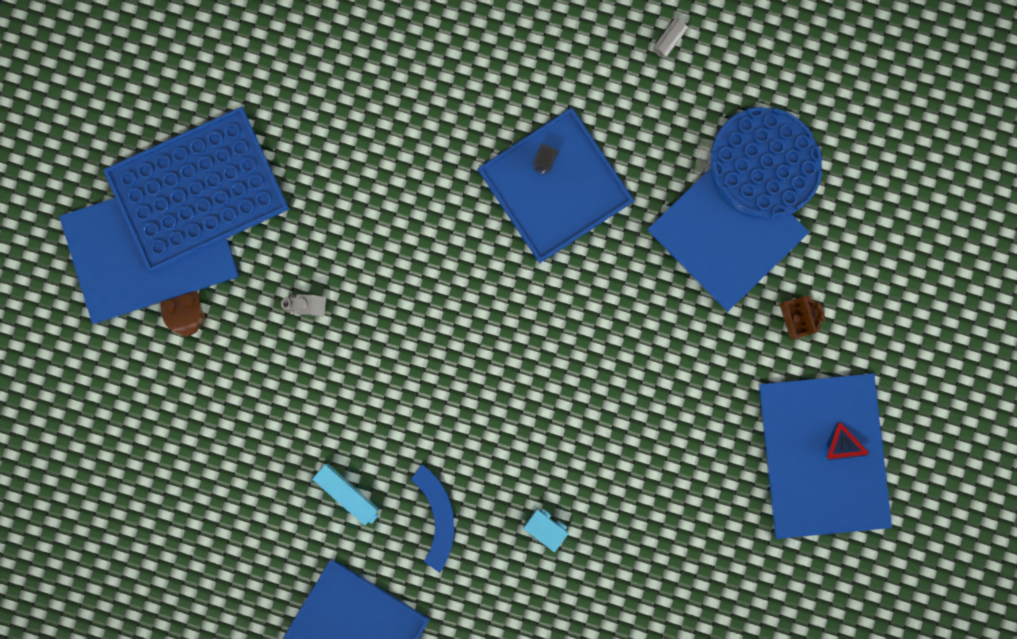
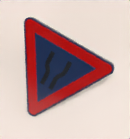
[826,422,869,461]

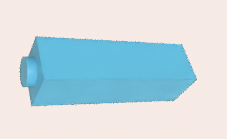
[312,464,379,526]

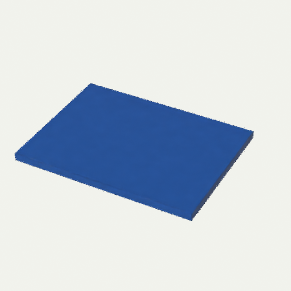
[103,106,290,273]
[59,198,239,325]
[758,374,892,539]

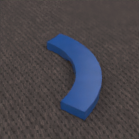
[411,464,454,573]

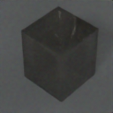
[532,143,559,175]

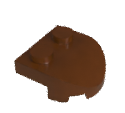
[160,291,205,337]
[779,296,825,340]

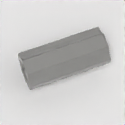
[652,18,688,59]

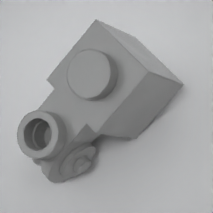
[281,295,326,316]

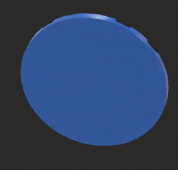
[710,107,822,219]

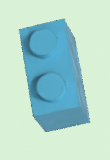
[523,508,569,552]

